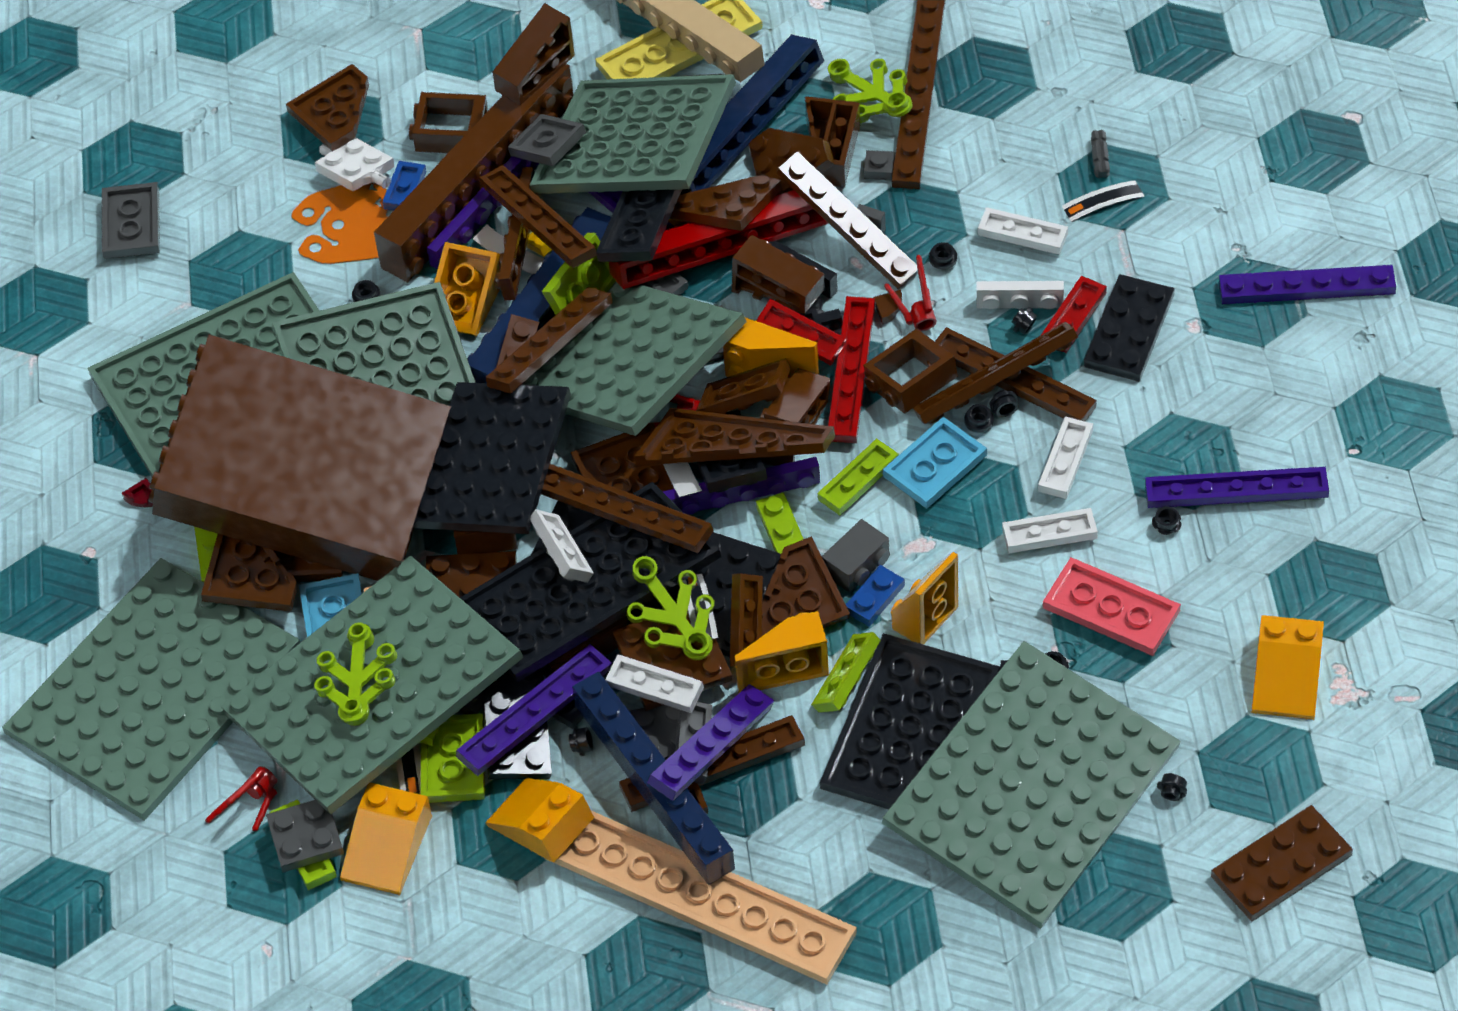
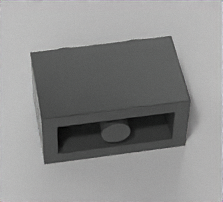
[822,519,890,593]

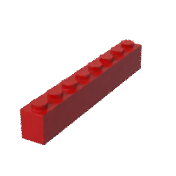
[609,190,829,289]

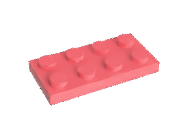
[1043,557,1181,656]

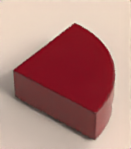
[122,478,153,508]

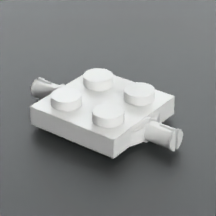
[315,138,394,191]

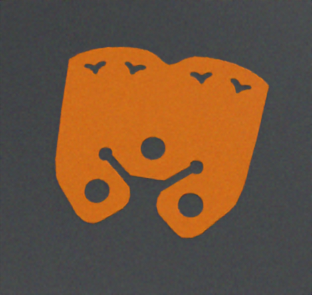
[292,183,388,263]

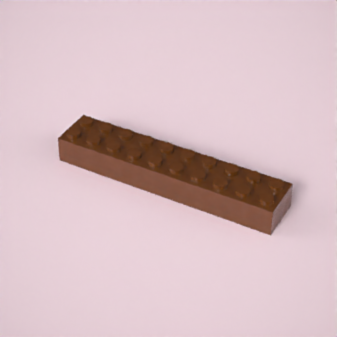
[374,64,574,283]

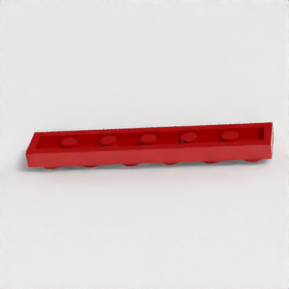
[828,296,875,443]

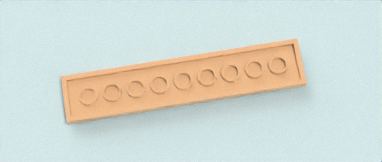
[546,811,857,985]

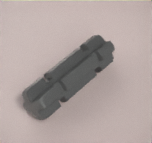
[1091,130,1110,178]

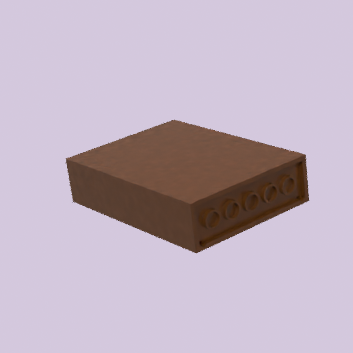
[149,334,451,581]

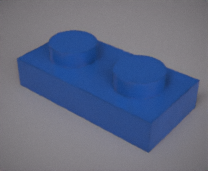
[382,161,427,211]
[845,565,905,627]

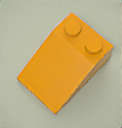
[434,242,501,336]
[723,317,819,378]
[891,552,958,645]
[734,611,829,693]
[1251,615,1324,720]
[485,778,594,863]
[340,782,432,895]

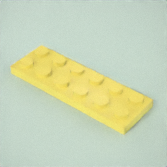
[595,0,763,79]

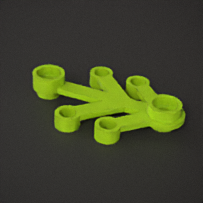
[828,58,912,123]
[627,556,714,660]
[314,622,397,726]

